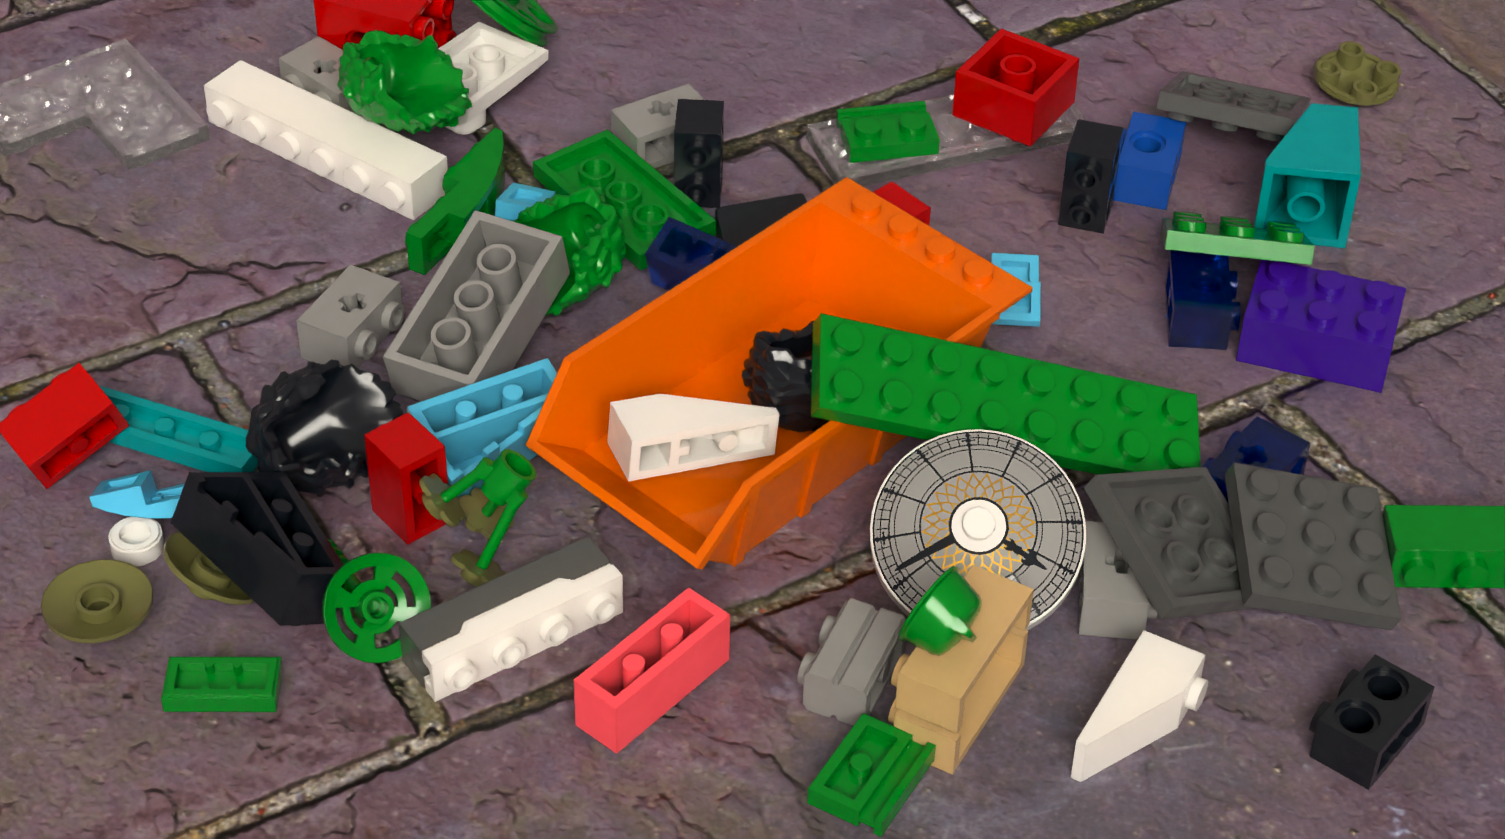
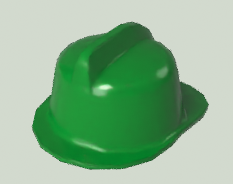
[899,566,982,656]

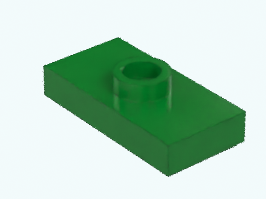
[161,657,283,712]

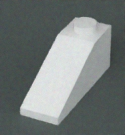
[607,394,780,482]
[1071,630,1209,782]

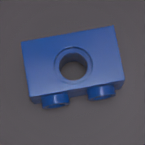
[1114,111,1186,210]

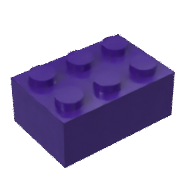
[1236,260,1406,393]

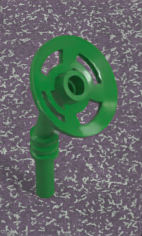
[322,539,431,663]

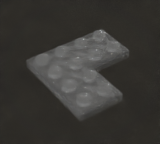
[0,39,210,171]

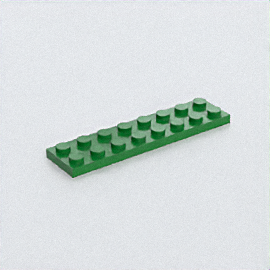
[811,313,1201,475]

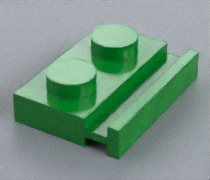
[836,101,940,163]
[807,713,936,837]

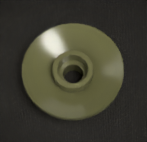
[163,531,254,605]
[41,559,153,643]

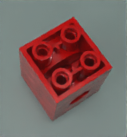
[314,0,456,50]

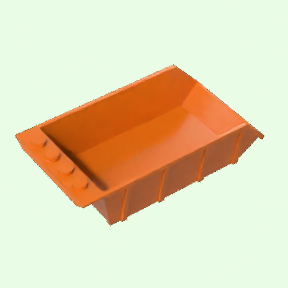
[525,177,1033,570]

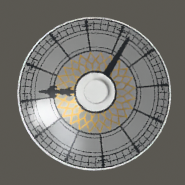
[870,429,1086,631]

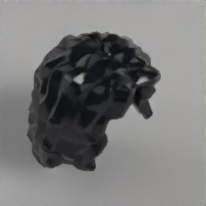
[742,321,830,433]
[246,359,403,497]

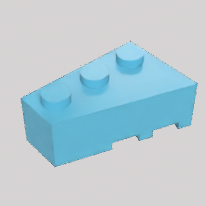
[407,358,557,498]

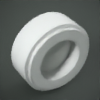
[108,517,165,566]

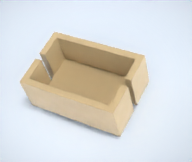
[888,565,1034,775]

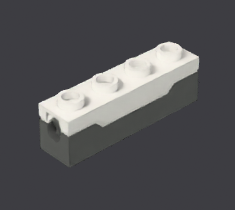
[399,536,623,702]

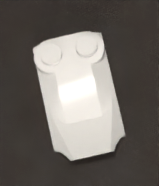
[438,22,548,135]

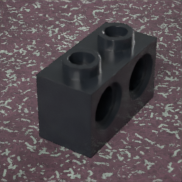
[674,99,724,208]
[1058,119,1124,234]
[1309,654,1435,790]

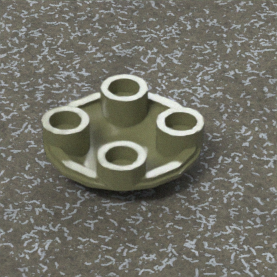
[1313,41,1401,106]

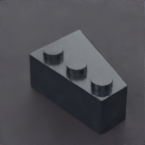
[170,472,346,626]

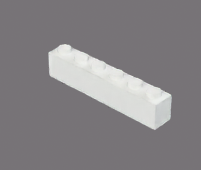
[204,60,448,220]

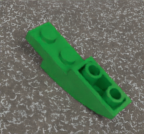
[405,128,505,275]

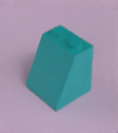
[1253,103,1361,248]

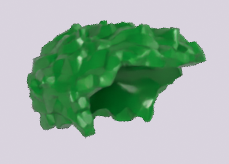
[337,30,472,134]
[510,186,626,316]

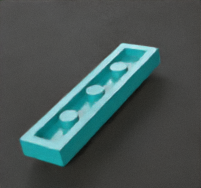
[99,385,258,472]

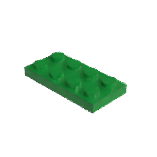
[533,129,716,270]

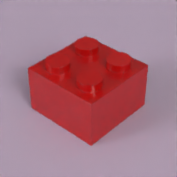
[952,28,1080,147]

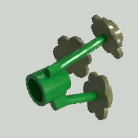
[419,449,536,587]

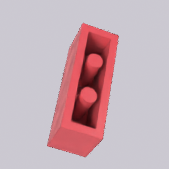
[574,587,730,754]

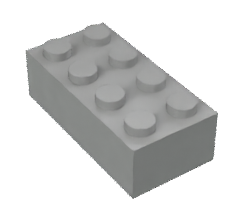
[383,210,570,401]

